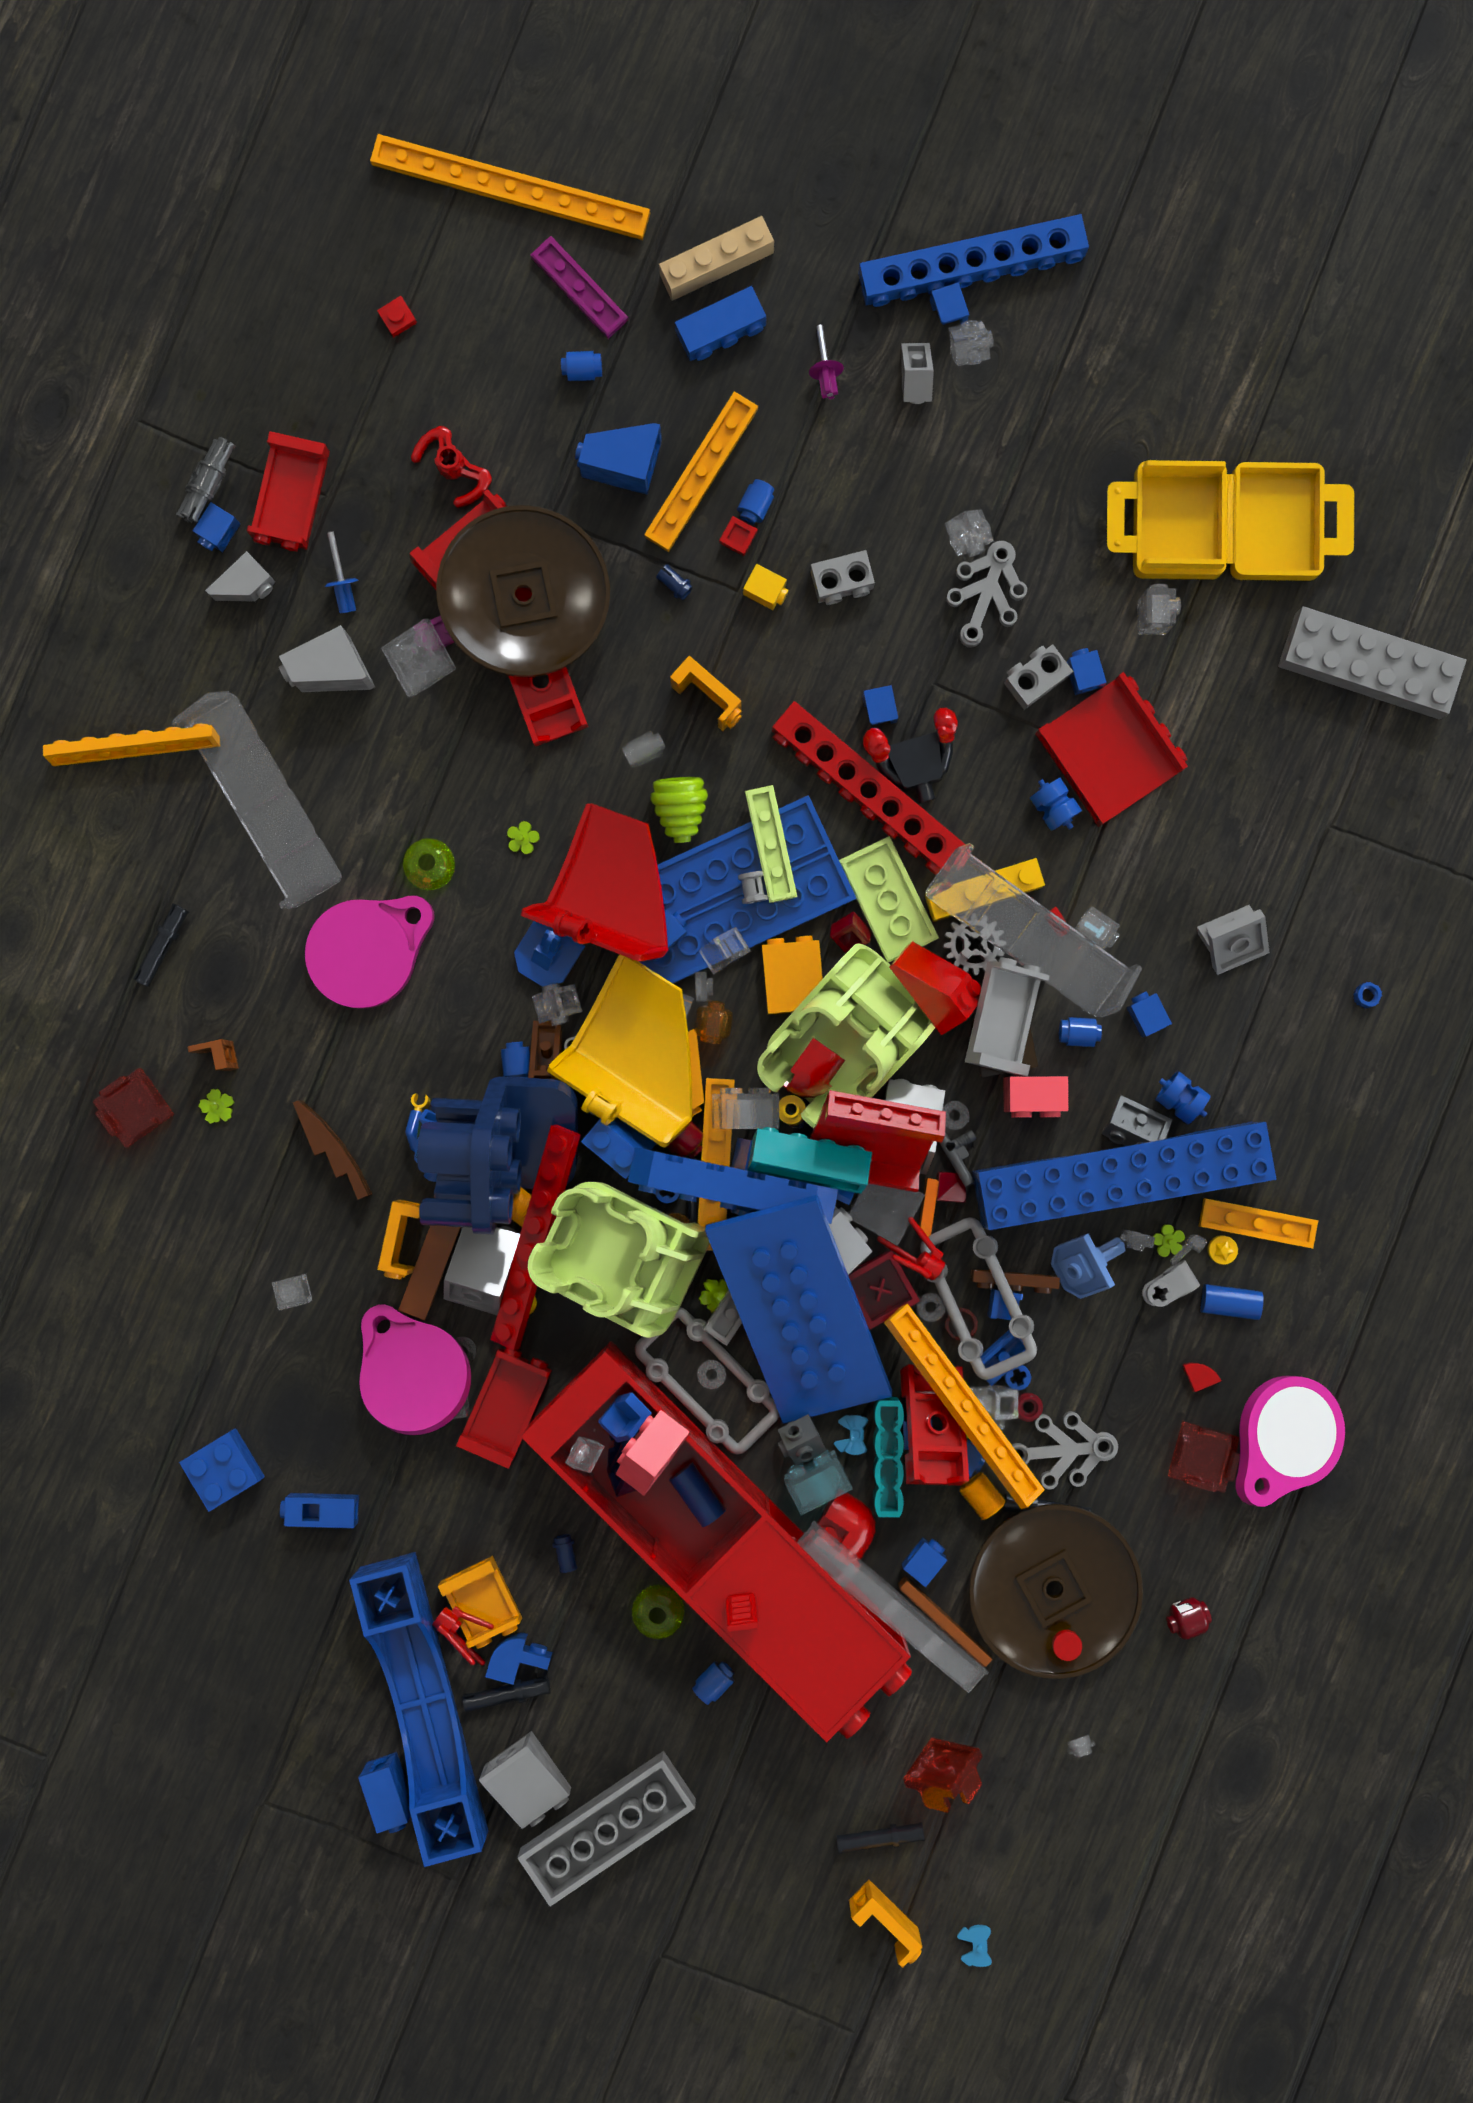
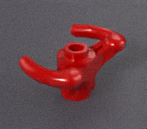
[411,426,492,508]

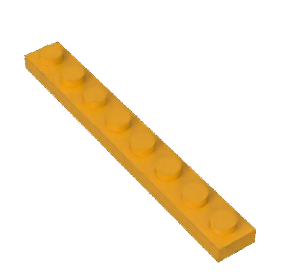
[884,1304,1044,1509]

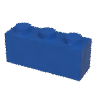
[675,286,766,361]

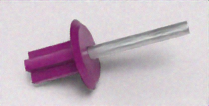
[809,325,844,400]

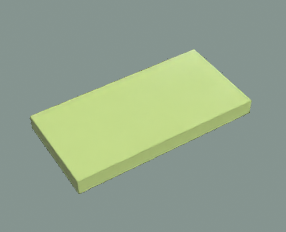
[839,836,939,963]

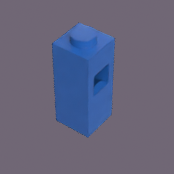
[280,1493,359,1528]

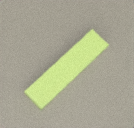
[745,785,797,903]

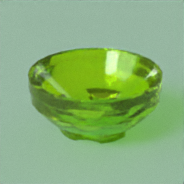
[403,838,455,890]
[632,1585,684,1639]

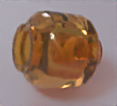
[694,1000,733,1044]

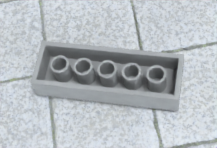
[1278,606,1466,719]
[518,1751,696,1907]

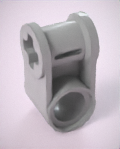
[1142,1260,1200,1307]

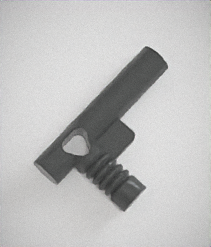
[939,1130,976,1188]

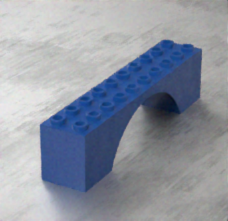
[972,1122,1277,1230]
[349,1552,489,1867]

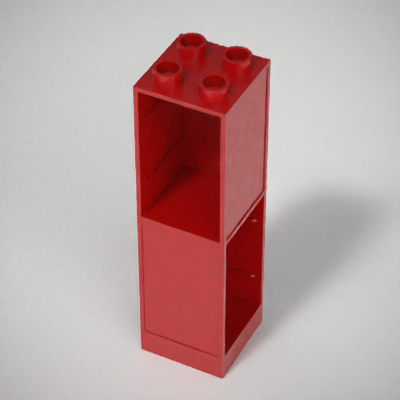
[521,1341,912,1742]

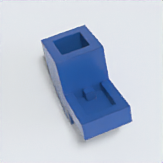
[486,1633,553,1685]

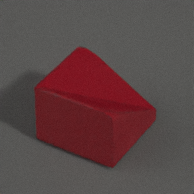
[830,911,871,953]
[936,1172,966,1203]

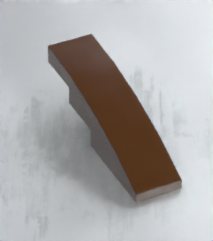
[292,1100,372,1200]

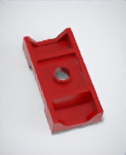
[509,667,588,747]
[900,1364,969,1486]

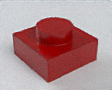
[377,296,417,338]
[719,516,758,556]

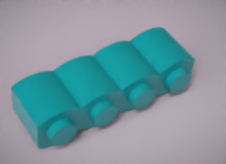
[873,1397,904,1517]

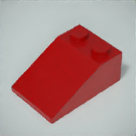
[889,941,981,1035]

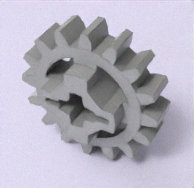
[943,913,1006,976]

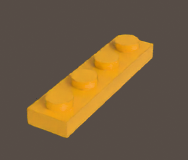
[1199,1198,1318,1249]

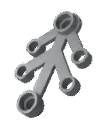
[946,541,1027,648]
[1012,1411,1118,1490]

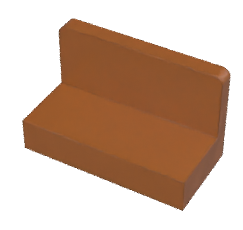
[188,1039,239,1071]

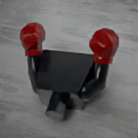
[863,708,958,804]

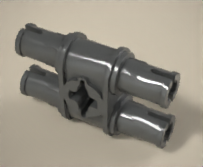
[175,437,236,524]

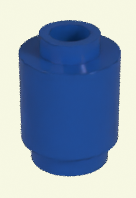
[561,351,602,381]
[737,479,774,525]
[1059,1017,1102,1047]
[501,1042,530,1078]
[692,1661,735,1705]

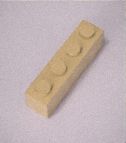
[659,216,774,301]

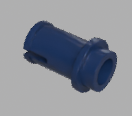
[656,564,693,600]
[552,1534,578,1573]

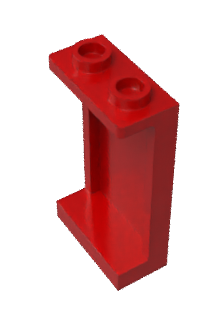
[247,431,330,552]
[456,1347,552,1469]

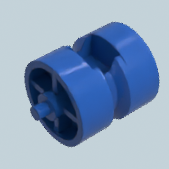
[1030,777,1082,831]
[1155,1071,1211,1125]

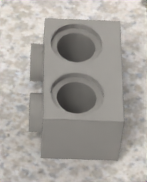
[810,550,875,605]
[1004,644,1073,710]

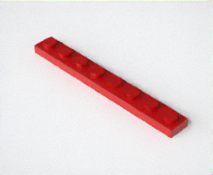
[490,1125,581,1351]

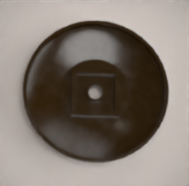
[436,505,610,677]
[969,1504,1143,1679]

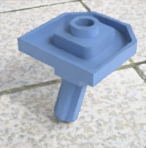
[1051,1234,1125,1299]

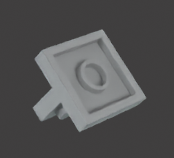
[1197,905,1270,975]

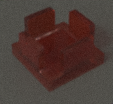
[93,1068,174,1148]
[1168,1421,1240,1493]
[903,1737,983,1813]

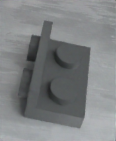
[1102,1095,1173,1146]

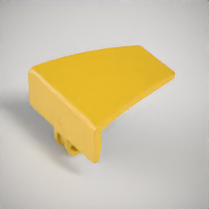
[547,955,692,1148]

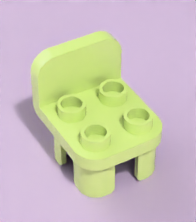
[757,944,935,1128]
[528,1182,710,1338]

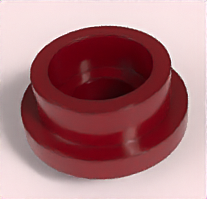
[1014,1393,1043,1422]

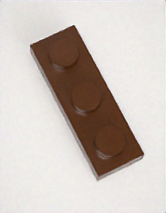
[970,1269,1060,1294]

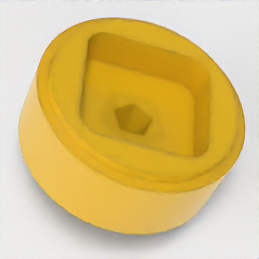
[1207,1235,1238,1264]

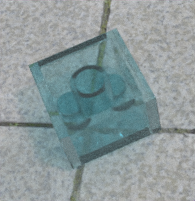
[784,1449,853,1516]

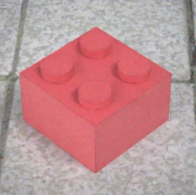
[1003,1076,1068,1118]
[616,1410,689,1496]

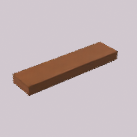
[398,1225,461,1320]
[898,1576,992,1667]

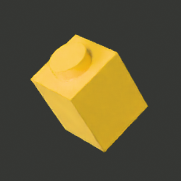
[743,564,789,610]

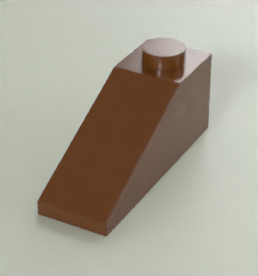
[528,1021,562,1081]

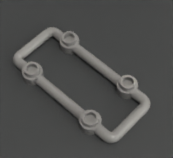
[920,1217,1037,1380]
[635,1307,780,1454]

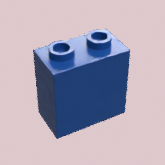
[358,1752,411,1833]

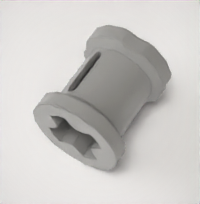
[738,871,768,904]

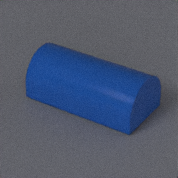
[1200,1284,1263,1320]
[981,1330,1026,1386]
[669,1462,726,1527]

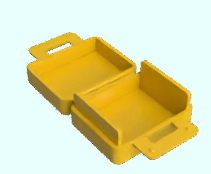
[1107,460,1354,581]

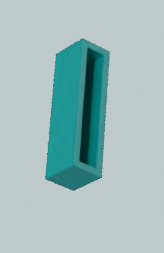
[747,1127,872,1194]

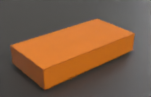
[919,1178,939,1237]

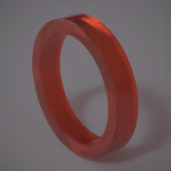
[945,1308,978,1340]

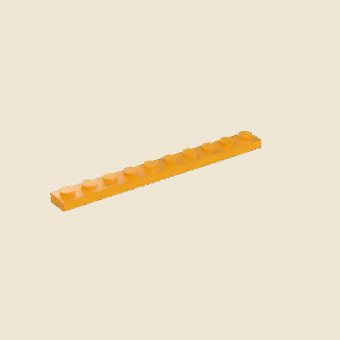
[370,134,650,240]

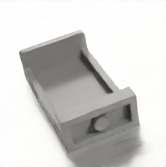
[965,957,1050,1077]

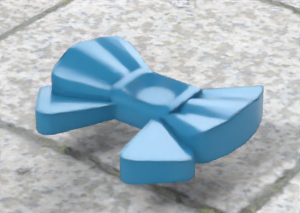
[834,1415,868,1455]
[957,1925,992,1967]

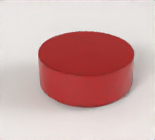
[1052,1630,1082,1661]

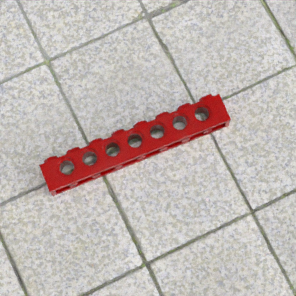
[772,701,969,876]

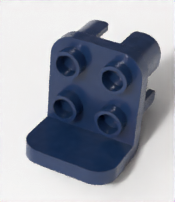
[417,1077,578,1235]

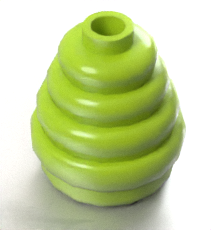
[651,777,708,843]

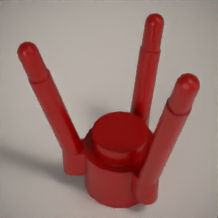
[877,1217,945,1281]
[432,1606,494,1666]

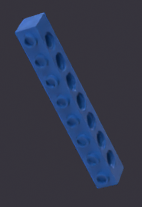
[858,214,1089,307]

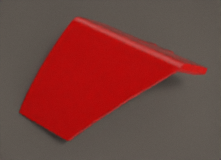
[521,803,668,961]

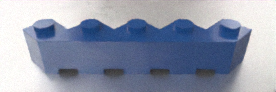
[628,1147,838,1224]

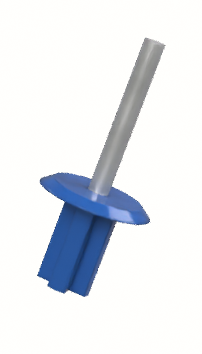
[324,531,359,613]

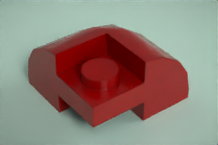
[783,1038,846,1098]
[808,1487,876,1568]

